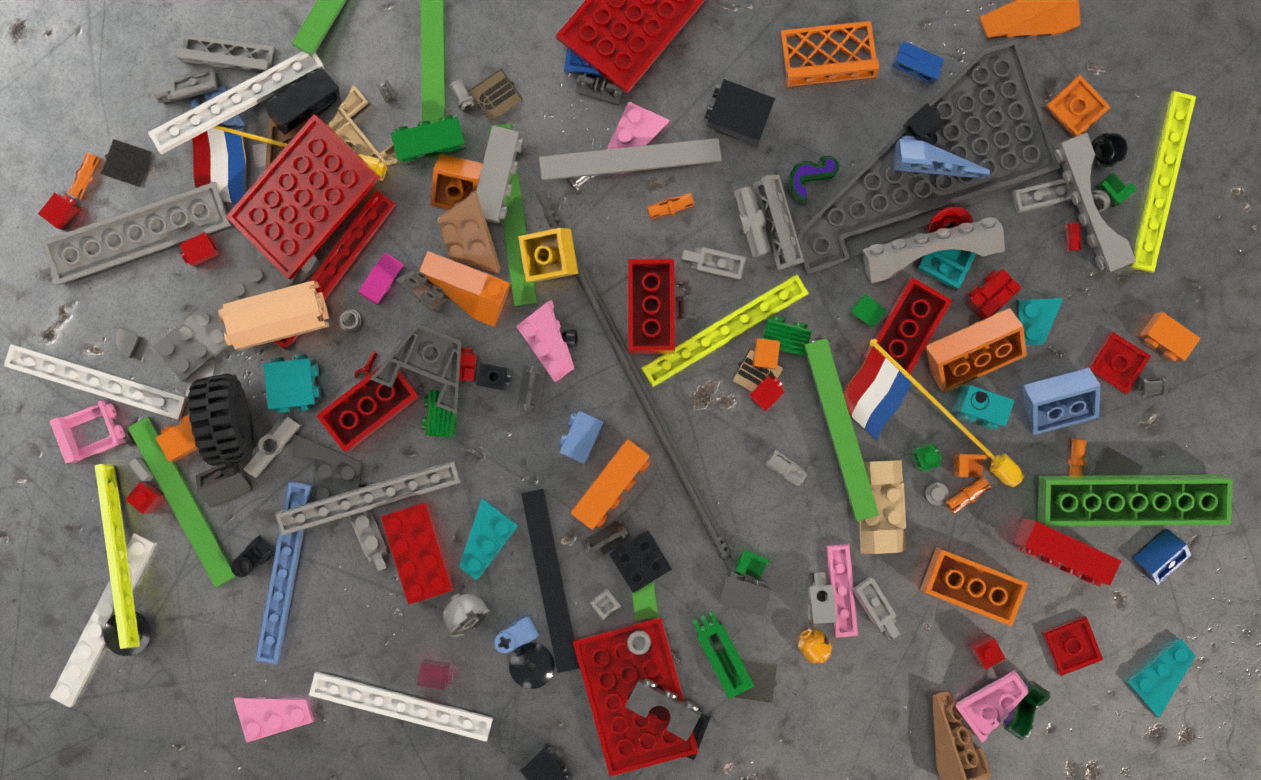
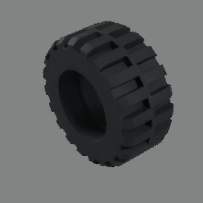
[188,373,253,466]

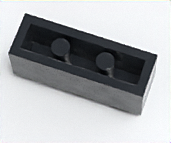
[266,67,340,135]

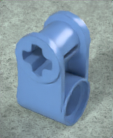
[494,615,540,653]

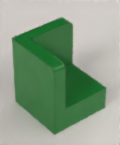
[1095,173,1137,208]
[848,294,887,328]
[735,548,770,579]

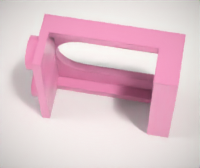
[49,400,125,464]

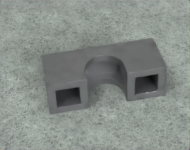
[625,678,701,741]

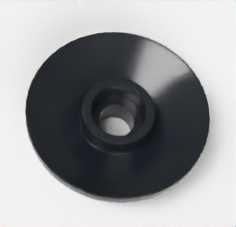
[103,611,151,656]
[509,643,555,689]

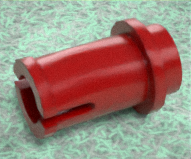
[1064,222,1083,251]

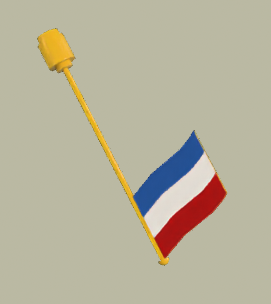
[192,125,387,205]
[843,339,1024,488]

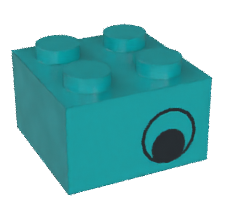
[951,385,1015,430]

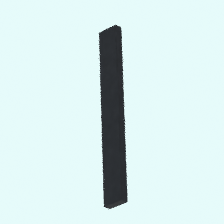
[521,488,580,673]

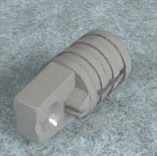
[764,449,807,486]

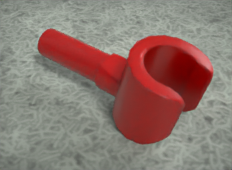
[354,351,378,378]

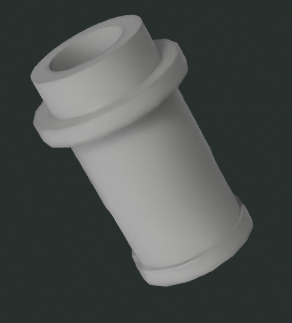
[449,80,474,111]

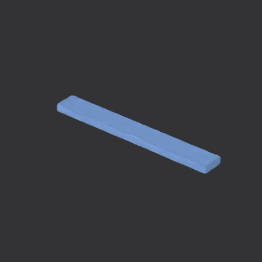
[255,480,312,665]

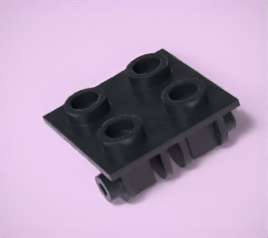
[609,530,672,593]

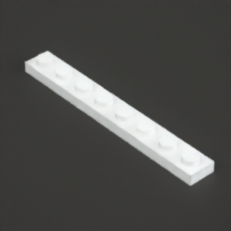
[148,52,324,155]
[4,344,187,420]
[50,533,157,707]
[309,672,493,742]

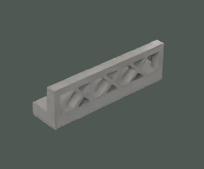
[175,34,275,73]
[753,175,804,270]

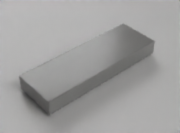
[1012,179,1072,213]

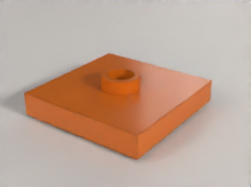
[1045,74,1111,137]

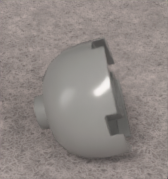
[443,593,490,637]

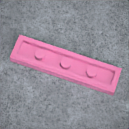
[826,544,858,638]

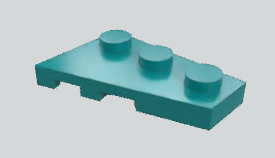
[459,498,519,581]
[1126,637,1196,718]

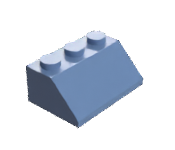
[1023,368,1101,435]

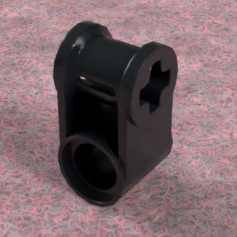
[231,535,275,577]

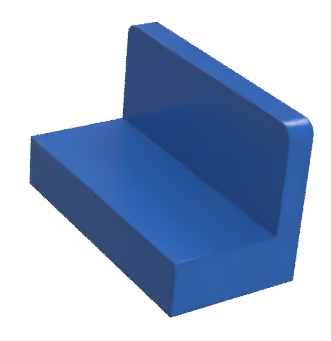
[892,41,944,85]
[1134,529,1191,585]

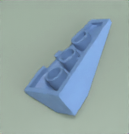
[893,136,990,179]

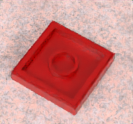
[1088,332,1151,395]
[1042,616,1103,676]

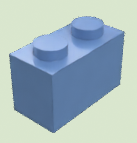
[558,411,604,464]

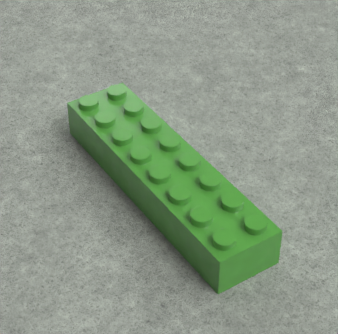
[1038,474,1233,526]

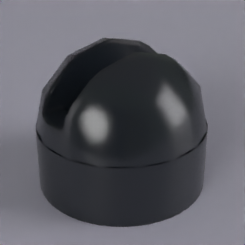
[561,329,578,347]

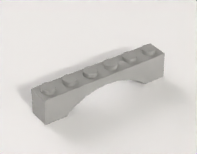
[1054,133,1136,272]
[862,217,1005,283]

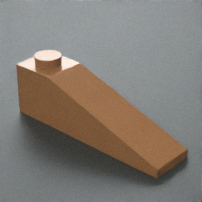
[932,690,992,780]

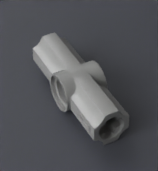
[734,186,772,258]
[241,413,302,478]

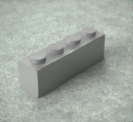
[476,125,524,224]

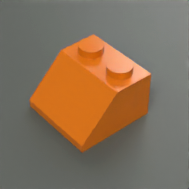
[430,153,483,210]

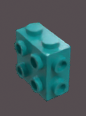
[263,355,321,414]

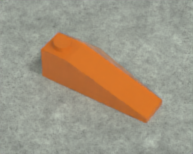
[979,0,1080,39]
[419,251,511,327]

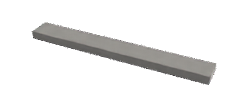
[538,138,722,181]
[275,460,461,536]

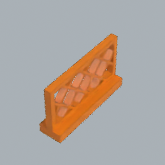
[780,21,879,87]

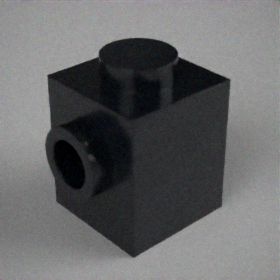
[903,103,942,141]
[476,363,512,391]

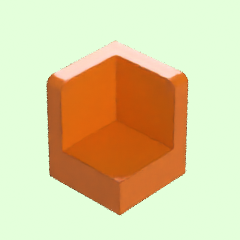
[752,338,780,370]
[954,454,987,477]

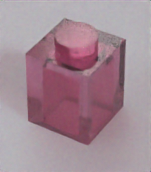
[417,659,454,690]

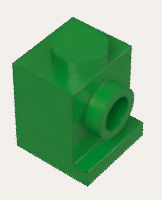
[911,442,942,472]

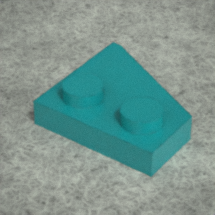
[916,249,976,291]
[1016,298,1063,346]

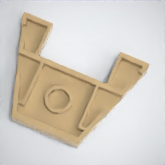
[328,85,398,166]

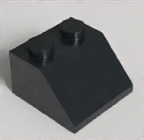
[520,743,573,780]

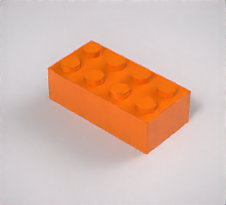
[925,308,1027,393]
[571,439,651,530]
[920,547,1028,626]

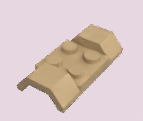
[859,460,907,554]

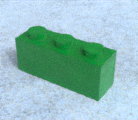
[390,115,465,164]

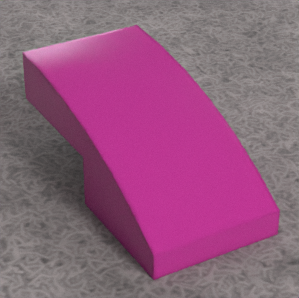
[358,252,404,305]

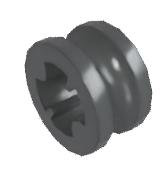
[377,79,396,103]

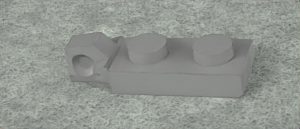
[153,67,218,103]
[681,247,746,280]
[348,509,389,571]
[852,577,900,640]

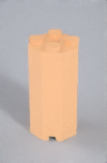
[218,280,329,350]

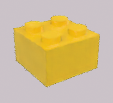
[518,228,578,282]

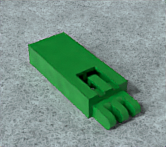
[692,611,754,699]

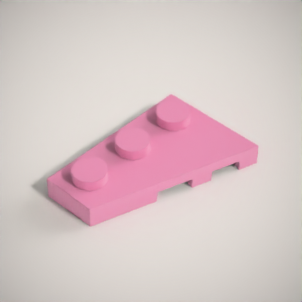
[607,102,670,174]
[516,300,575,382]
[956,670,1028,743]
[233,697,314,743]

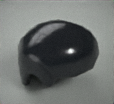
[1091,132,1128,168]

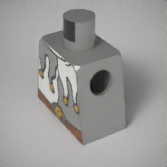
[806,572,837,626]

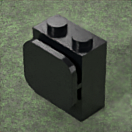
[704,79,775,145]

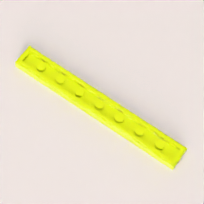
[1130,91,1196,273]
[641,274,809,387]
[95,464,140,649]

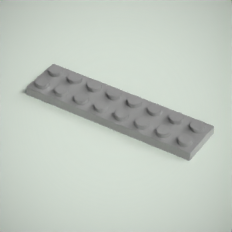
[41,182,232,285]
[153,254,322,382]

